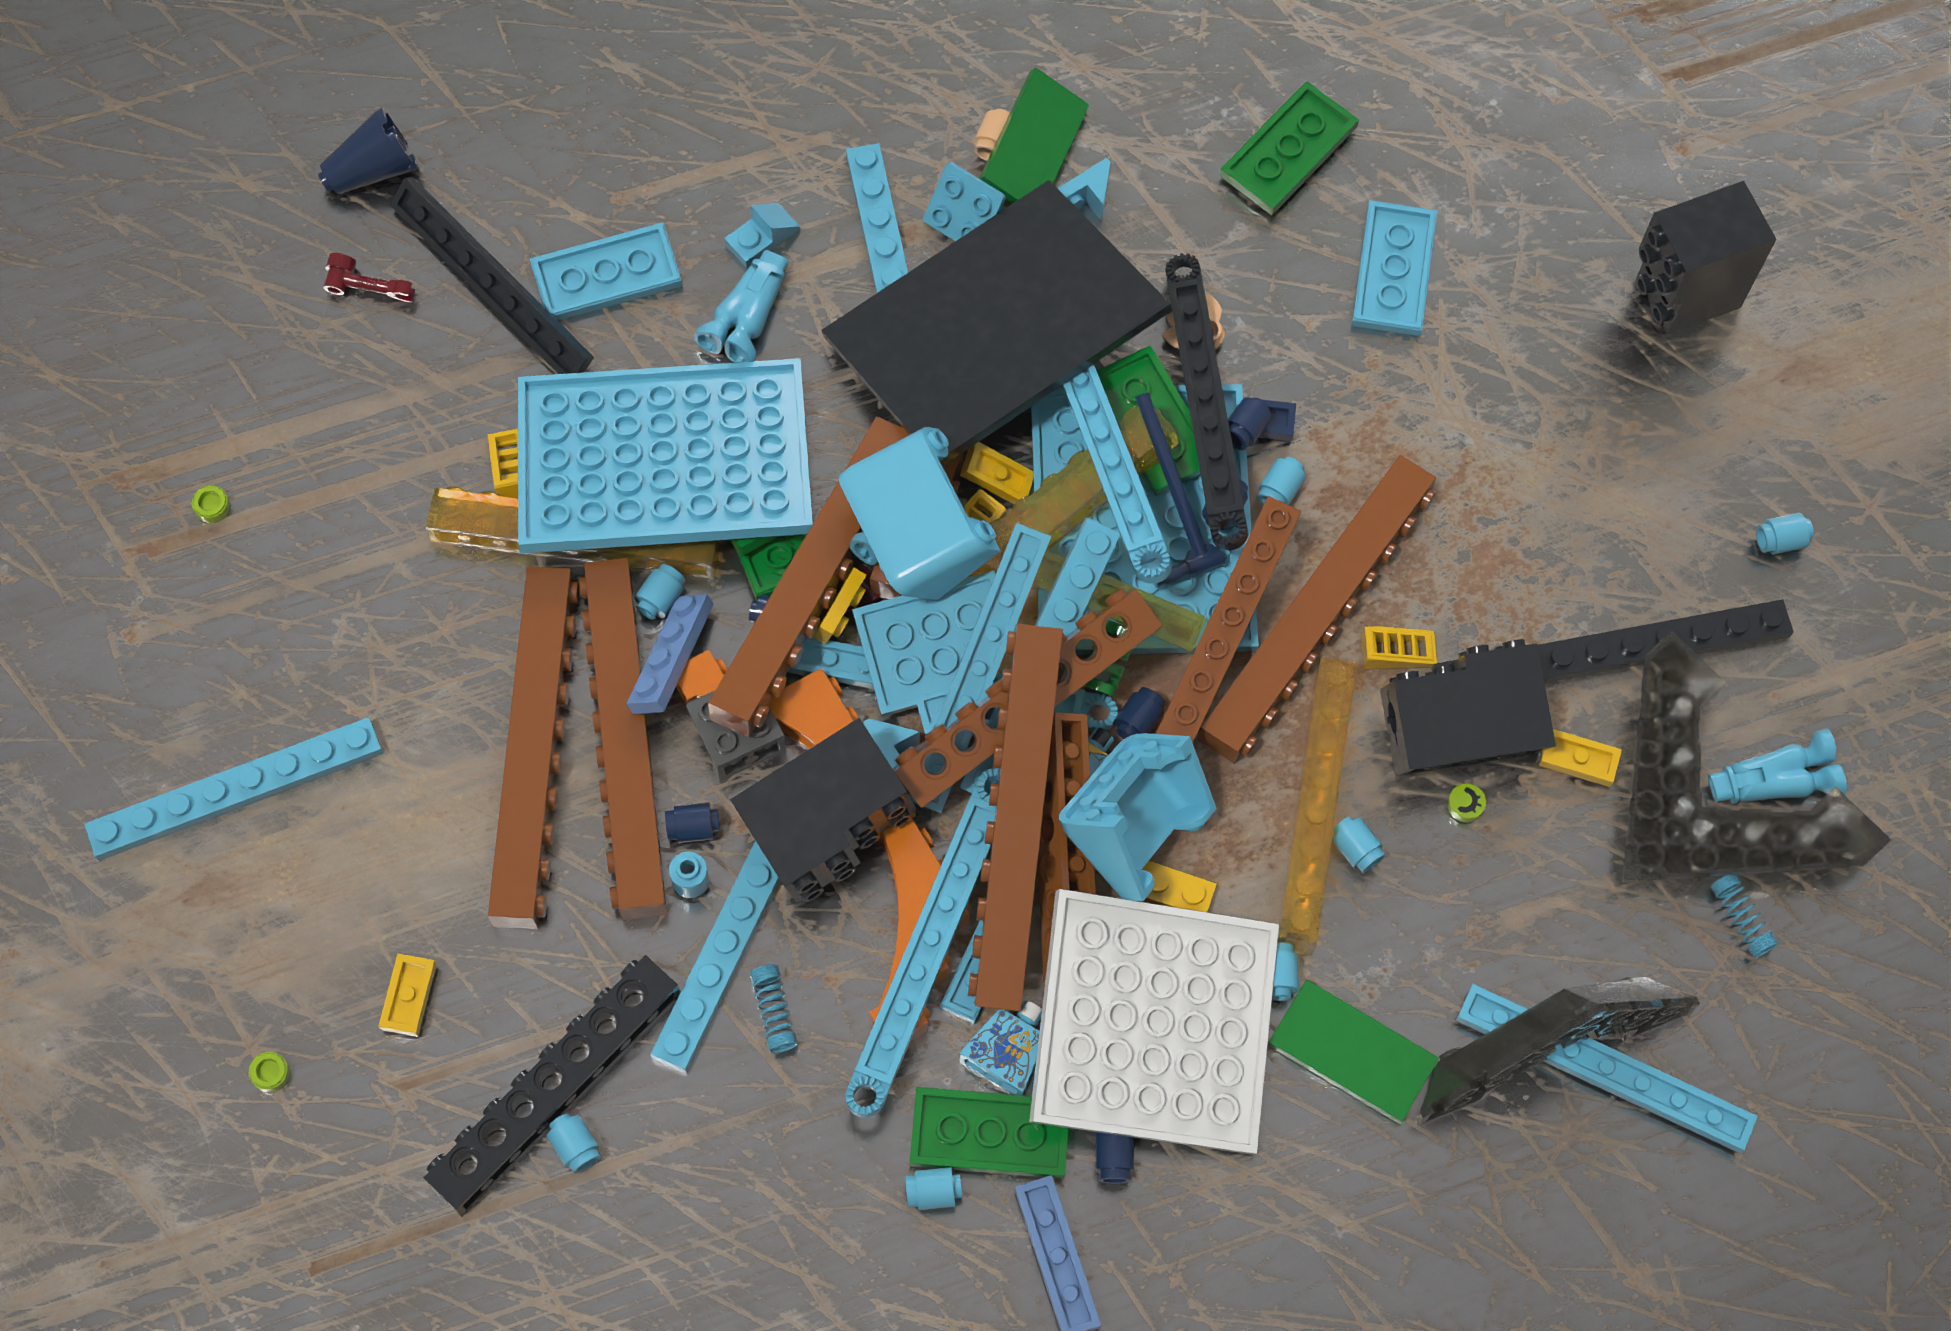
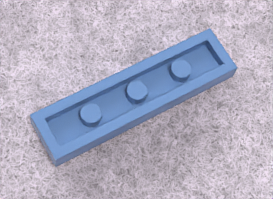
[626,594,714,714]
[1014,1175,1102,1331]

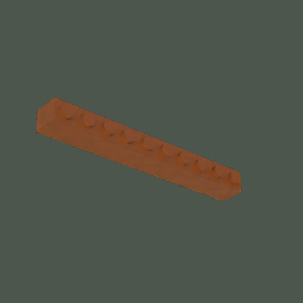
[708,416,909,737]
[1198,455,1436,764]
[579,558,668,920]
[488,566,580,929]
[968,624,1063,1011]

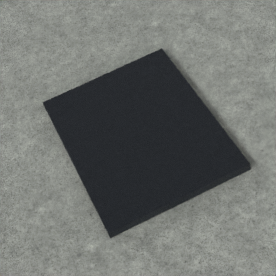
[821,180,1172,466]

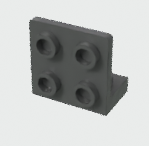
[686,691,786,781]

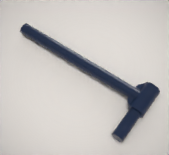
[1135,392,1225,588]

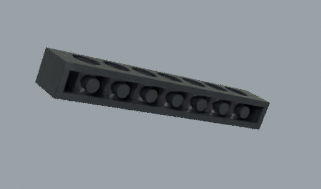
[423,955,681,1217]

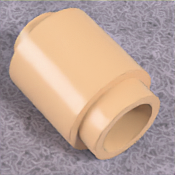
[974,109,1010,161]

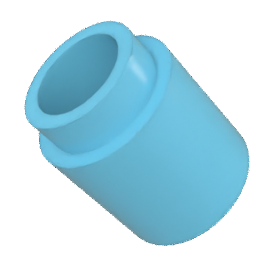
[1257,457,1307,505]
[1756,513,1814,555]
[634,564,685,619]
[1331,816,1386,873]
[669,851,709,898]
[1272,942,1299,1001]
[546,1113,601,1174]
[905,1167,962,1210]

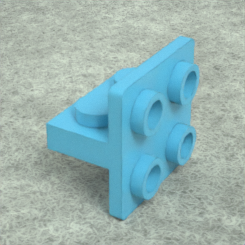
[923,162,1006,241]

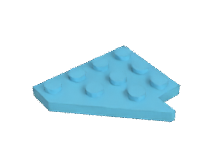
[852,570,995,735]

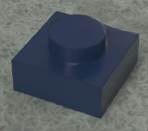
[1259,399,1296,441]

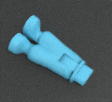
[693,250,788,363]
[1708,728,1847,804]

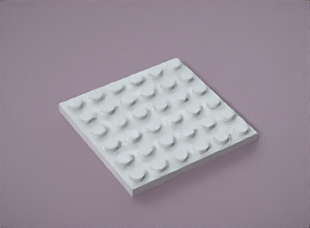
[1029,889,1279,1154]

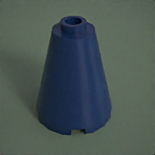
[318,108,419,195]

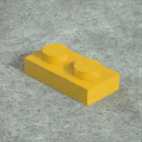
[960,442,1034,507]
[813,568,866,645]
[1539,729,1622,787]
[1142,861,1217,913]
[378,953,437,1037]

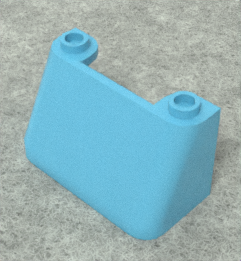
[839,427,1001,600]
[1059,733,1217,902]

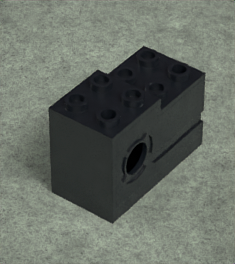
[1636,181,1777,334]
[1380,639,1556,776]
[730,718,916,903]

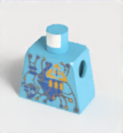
[960,1001,1042,1096]

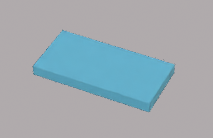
[1351,200,1437,336]
[530,222,683,320]

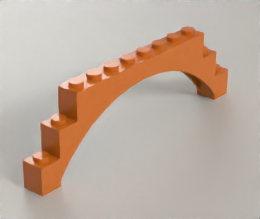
[675,650,972,1042]

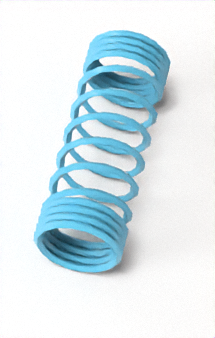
[1710,873,1779,958]
[750,964,798,1053]

